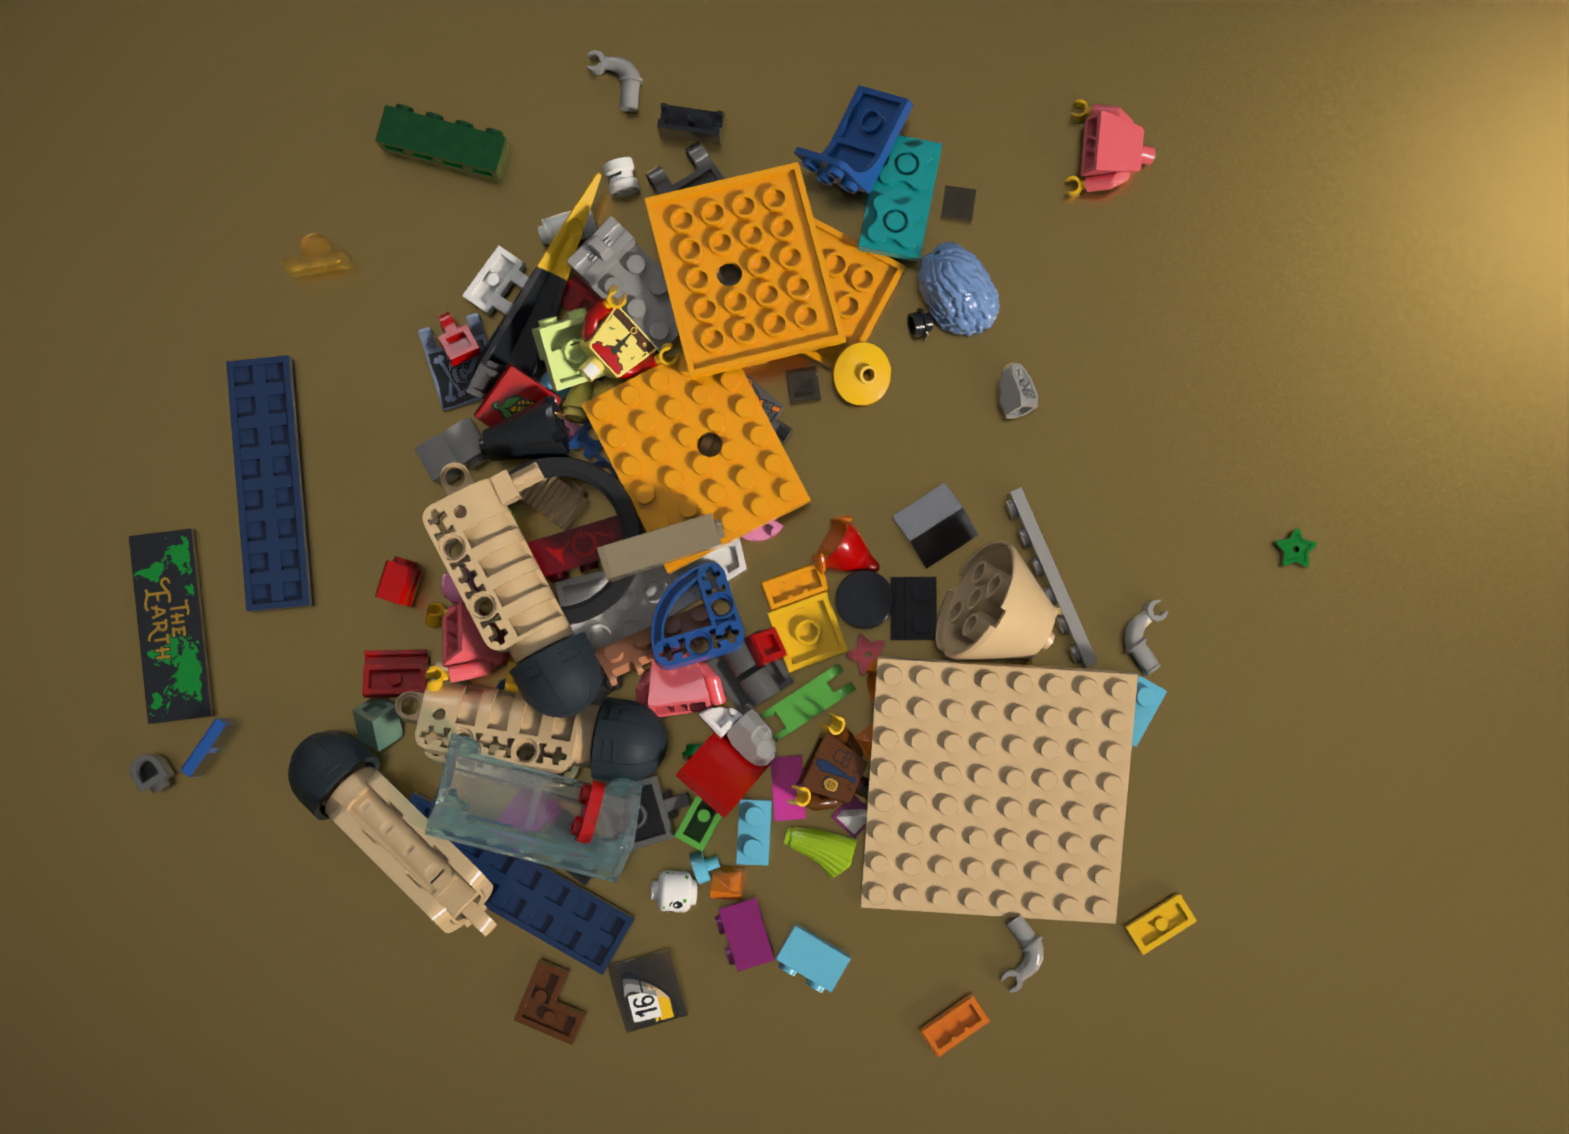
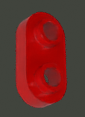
[570,779,605,846]

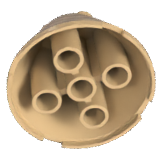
[936,540,1058,662]

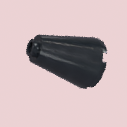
[478,395,570,461]

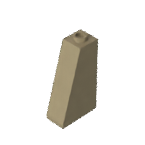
[597,513,726,582]

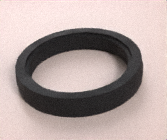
[509,457,642,625]

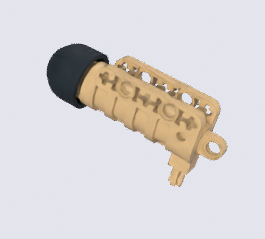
[422,462,601,718]
[395,661,667,785]
[288,730,497,937]

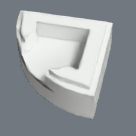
[698,707,743,739]

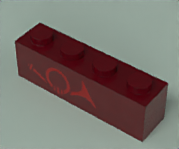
[527,515,622,583]

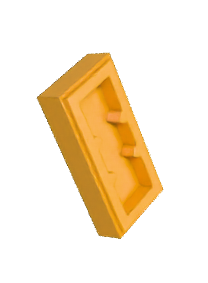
[760,563,830,612]

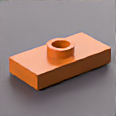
[919,993,990,1058]

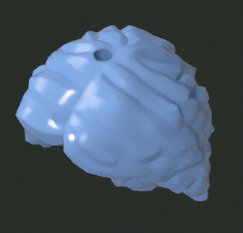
[918,242,1000,336]

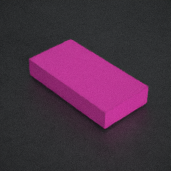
[770,755,806,821]

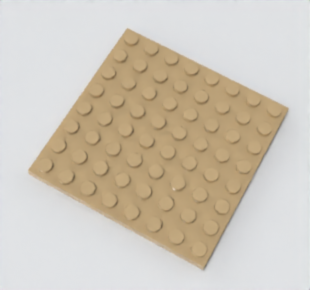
[861,656,1138,924]

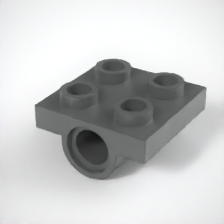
[707,629,794,715]

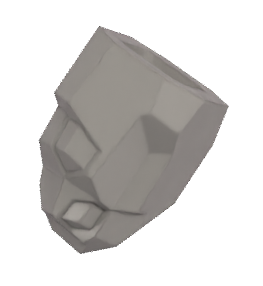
[999,362,1038,419]
[727,709,776,766]

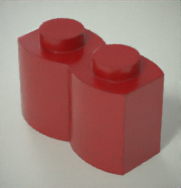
[374,556,423,608]

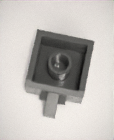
[599,775,692,856]

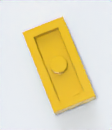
[1124,893,1197,955]

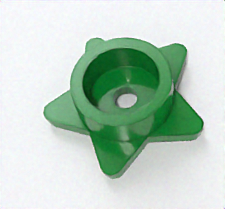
[1275,528,1317,568]

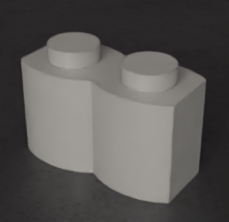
[415,418,487,483]

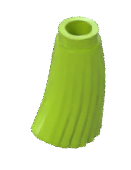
[784,826,857,879]

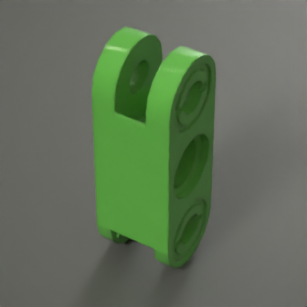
[760,663,856,742]

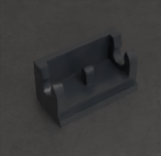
[657,103,725,145]

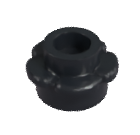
[907,308,933,339]

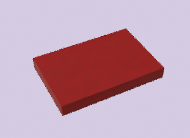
[675,733,771,818]

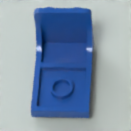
[794,85,913,194]

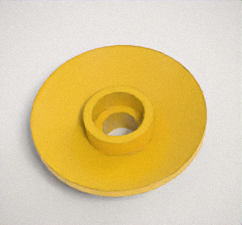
[832,342,891,405]

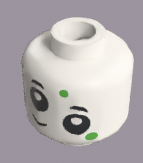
[650,870,697,913]

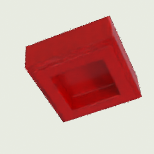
[745,626,787,667]

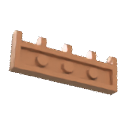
[595,604,728,687]

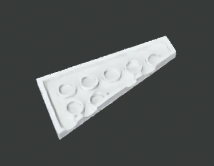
[555,538,747,651]

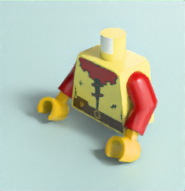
[578,285,679,382]

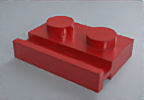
[362,649,430,698]

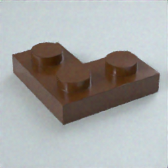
[514,959,586,1045]

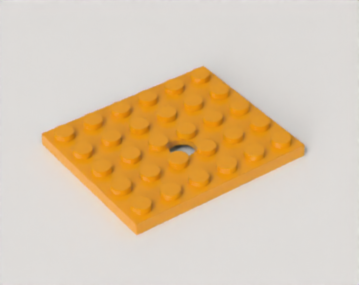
[644,162,846,380]
[581,353,811,574]

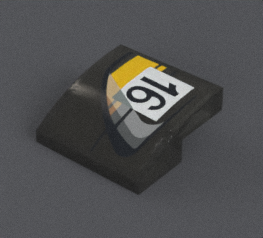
[608,949,688,1033]

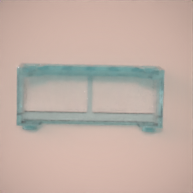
[424,733,643,883]

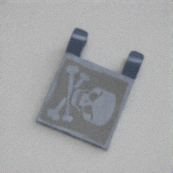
[418,313,488,412]

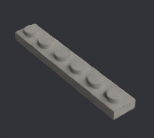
[1005,487,1098,668]

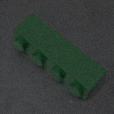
[375,104,510,180]

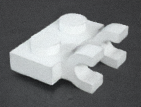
[462,245,529,316]

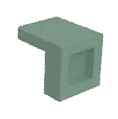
[352,698,403,752]

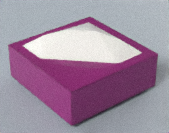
[831,795,867,839]

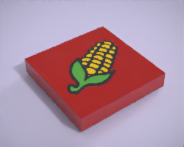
[474,363,563,427]

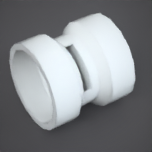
[602,157,640,198]

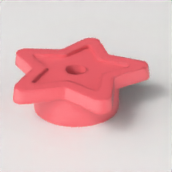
[846,634,885,675]

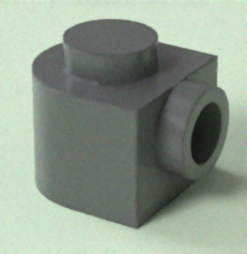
[130,754,175,794]

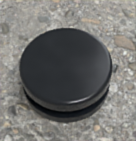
[835,570,894,630]

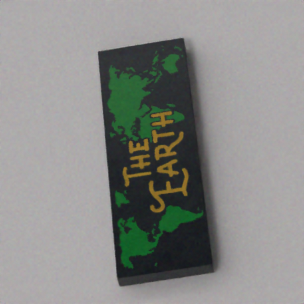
[129,528,214,724]

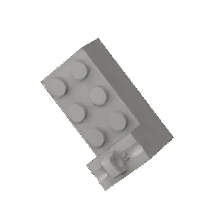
[567,216,680,355]

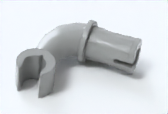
[586,50,643,112]
[1124,600,1169,676]
[1001,914,1044,992]

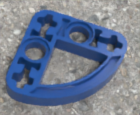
[651,562,744,670]

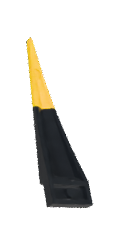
[464,172,601,400]

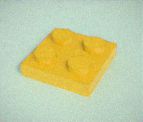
[767,592,848,673]

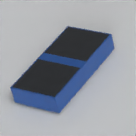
[181,718,235,777]

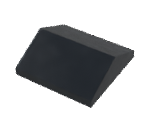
[892,482,979,569]

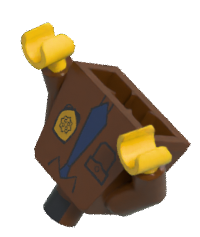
[787,712,869,811]

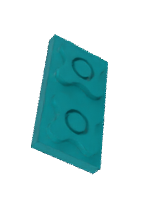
[858,135,942,262]

